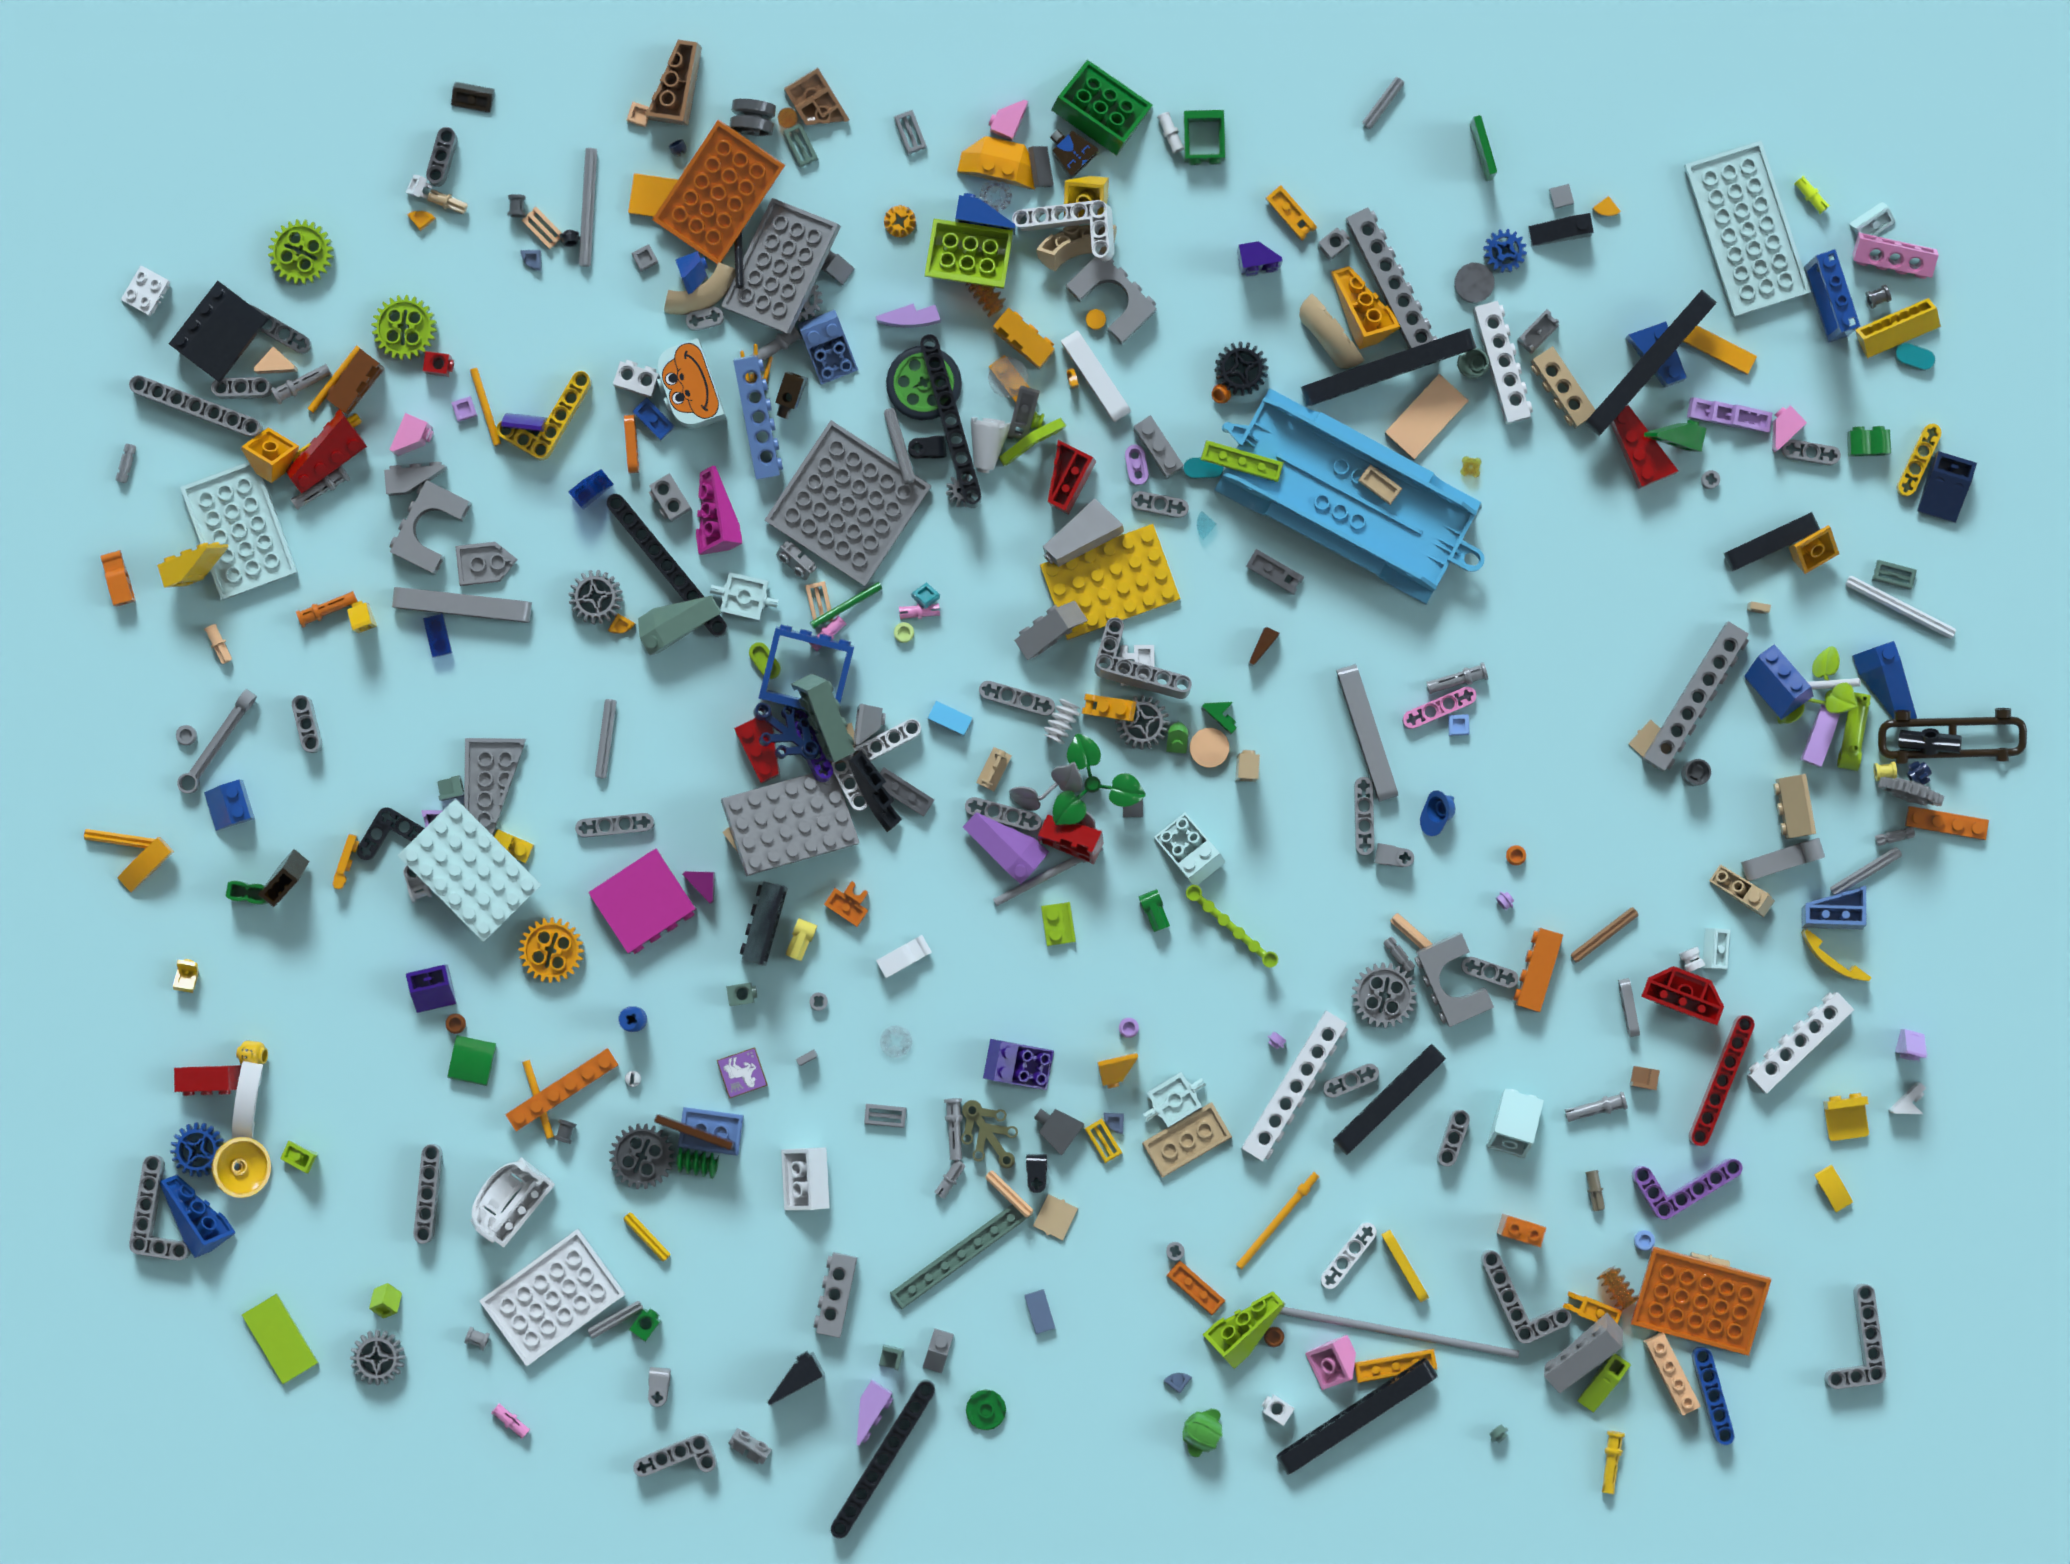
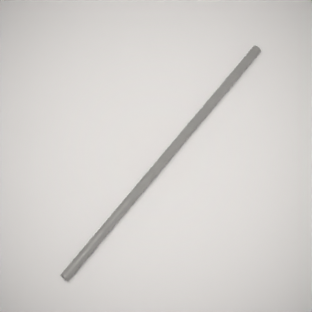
[1279,1307,1519,1358]

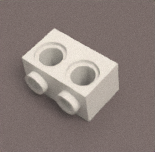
[613,360,660,399]

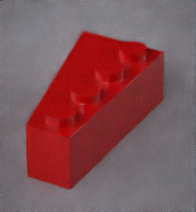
[1611,405,1678,489]
[286,409,367,493]

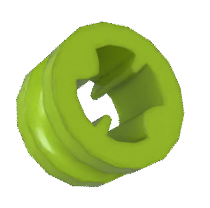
[1030,412,1045,430]

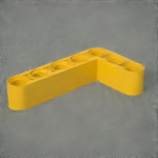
[496,371,592,460]

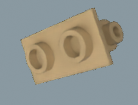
[976,747,1012,791]

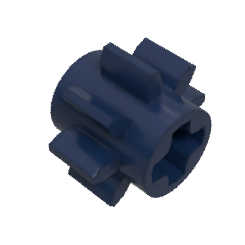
[1906,761,1932,785]

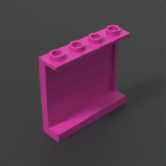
[588,848,697,955]

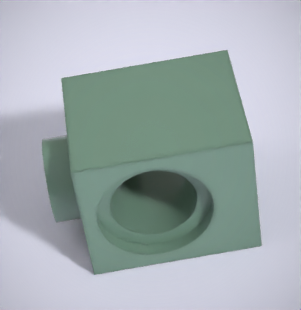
[726,983,757,1006]

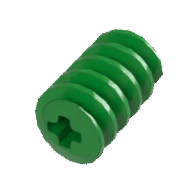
[676,1147,719,1179]

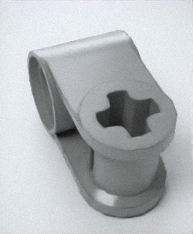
[1374,843,1414,867]
[648,1367,671,1407]

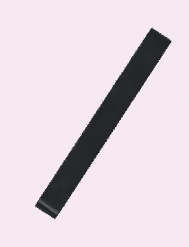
[1584,290,1717,436]
[1301,329,1477,406]
[920,334,981,508]
[607,494,728,637]
[1276,1358,1438,1474]
[831,1380,935,1538]

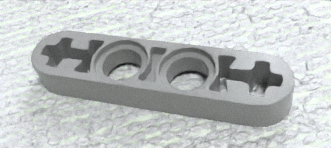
[979,681,1055,716]
[1354,777,1374,855]
[965,797,1041,831]
[575,813,654,837]

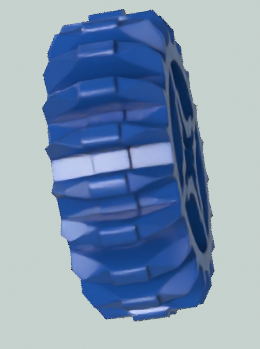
[170,1122,224,1177]

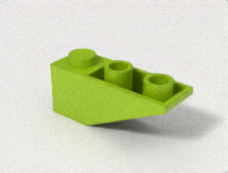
[1577,1353,1631,1413]

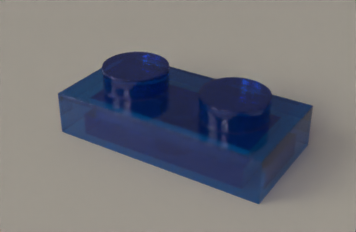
[423,614,453,658]

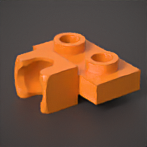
[824,881,869,927]

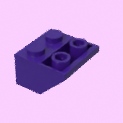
[1237,241,1283,277]
[406,964,457,1013]

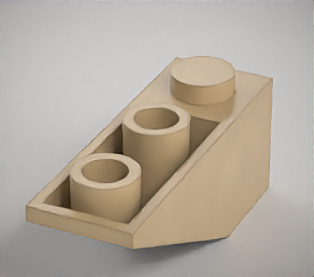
[1709,864,1775,917]

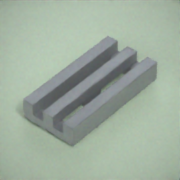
[894,110,927,155]
[864,1104,906,1128]

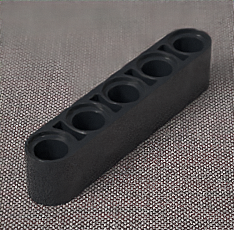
[1724,512,1820,572]

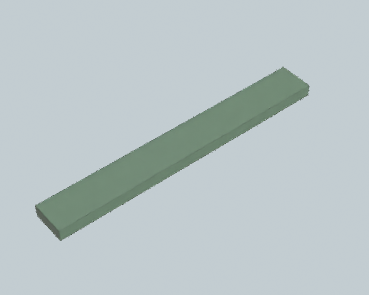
[890,1205,1033,1309]

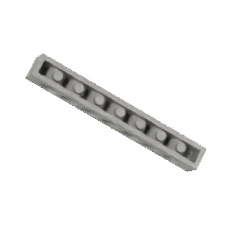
[1345,207,1437,349]
[1642,621,1749,772]

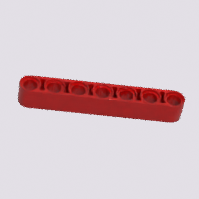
[1689,1015,1755,1146]

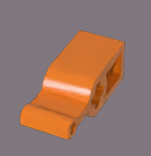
[100,550,136,607]

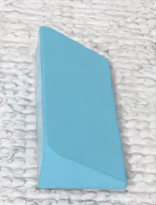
[927,701,972,736]

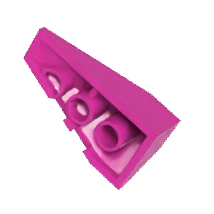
[696,466,742,555]

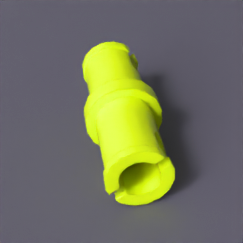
[1794,176,1830,214]

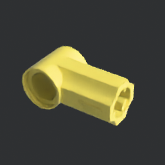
[785,918,818,961]

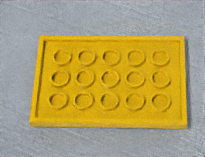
[1040,524,1180,640]

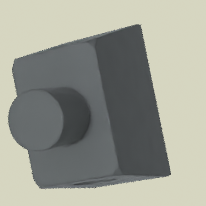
[1034,1109,1084,1155]

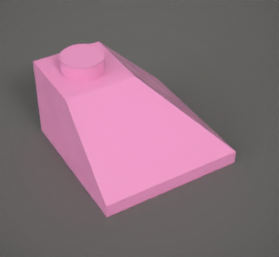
[1305,1335,1356,1390]

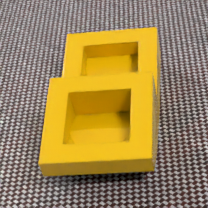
[1814,1165,1853,1212]

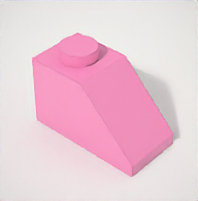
[988,100,1028,141]
[1772,405,1807,452]

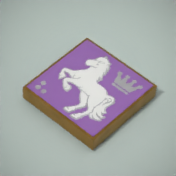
[716,1047,768,1099]

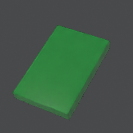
[1470,115,1498,182]

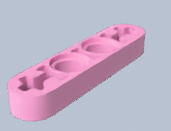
[1402,686,1477,729]

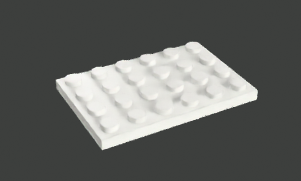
[479,1229,625,1367]

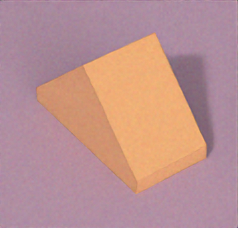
[254,347,298,374]

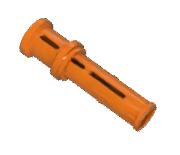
[296,591,358,628]

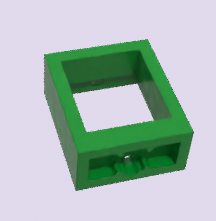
[1183,110,1225,165]

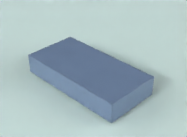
[1025,1289,1055,1334]

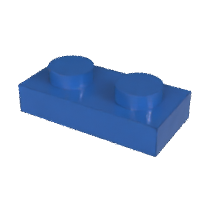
[632,397,675,440]

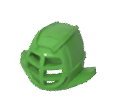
[1182,1408,1223,1457]

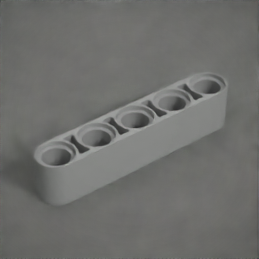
[414,1144,442,1244]

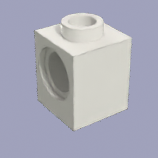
[1262,1394,1294,1426]

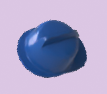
[1420,790,1456,836]

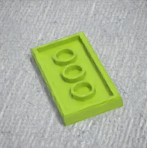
[242,1294,319,1384]

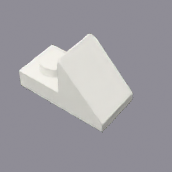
[1888,1082,1926,1114]

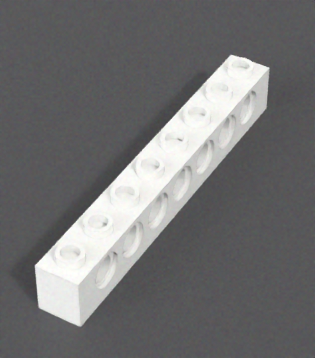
[1241,1011,1348,1161]

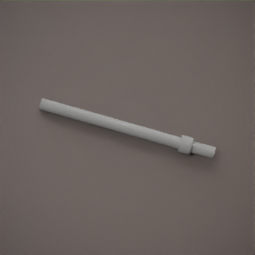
[993,847,1104,906]

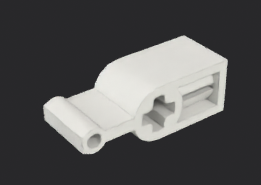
[876,935,932,978]

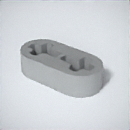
[686,307,724,331]

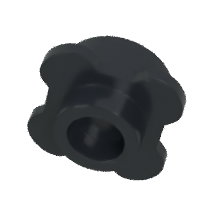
[559,230,580,247]

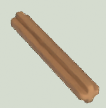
[1571,907,1639,962]

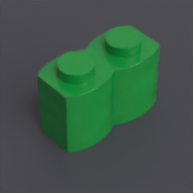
[1847,426,1891,456]
[226,881,268,905]

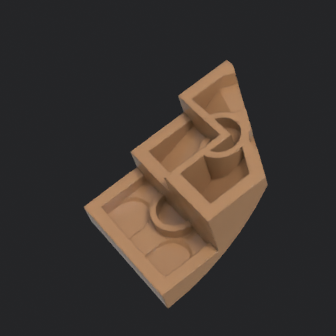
[784,67,849,125]

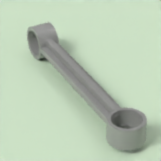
[177,689,257,793]

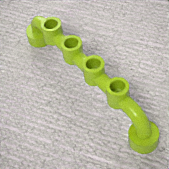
[1186,885,1278,968]

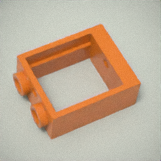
[1497,1214,1546,1247]

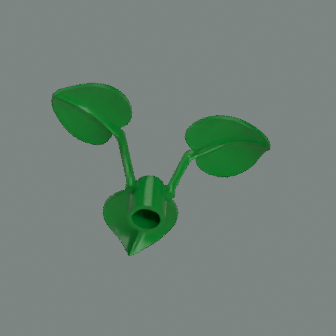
[1052,734,1146,825]

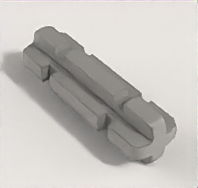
[116,444,136,483]
[1875,827,1915,846]
[1384,937,1415,973]

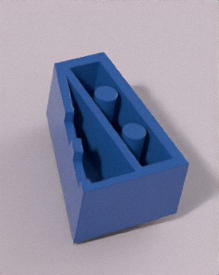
[1626,321,1687,388]

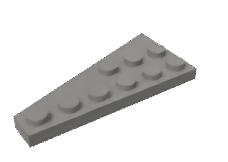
[464,738,526,835]

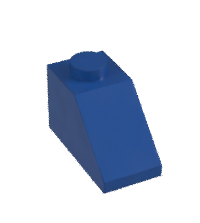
[675,251,708,295]

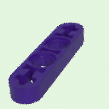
[794,710,833,782]

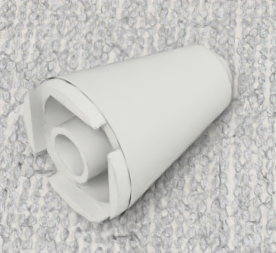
[971,417,1010,473]

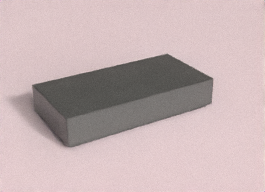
[1028,146,1054,187]

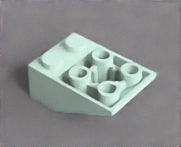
[1154,812,1226,885]

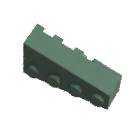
[791,674,855,763]

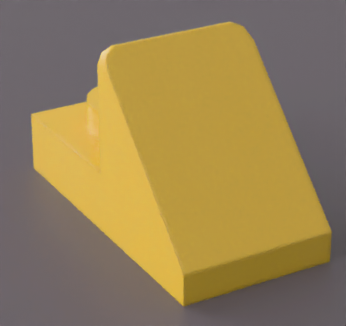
[494,829,534,863]

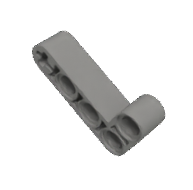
[1741,838,1825,881]
[633,1433,717,1477]

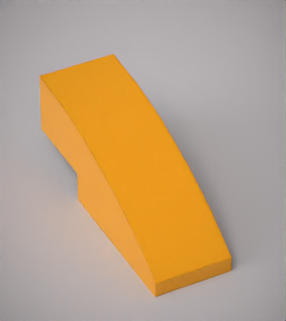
[117,837,174,892]

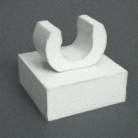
[405,175,432,198]

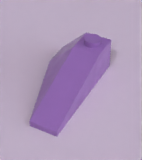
[963,812,1049,884]

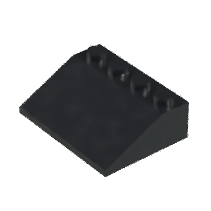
[169,280,269,383]
[740,881,788,966]

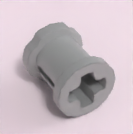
[464,1327,490,1351]

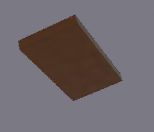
[654,1114,735,1150]

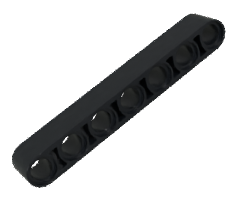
[1332,1044,1446,1155]

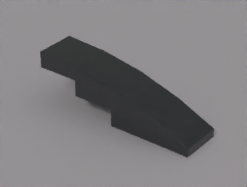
[848,750,902,832]

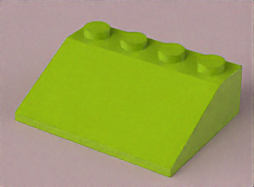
[924,219,1013,289]

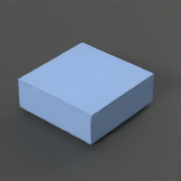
[1448,714,1470,736]

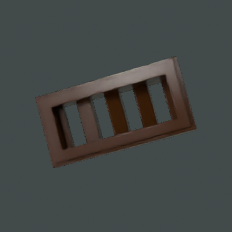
[1249,627,1280,666]

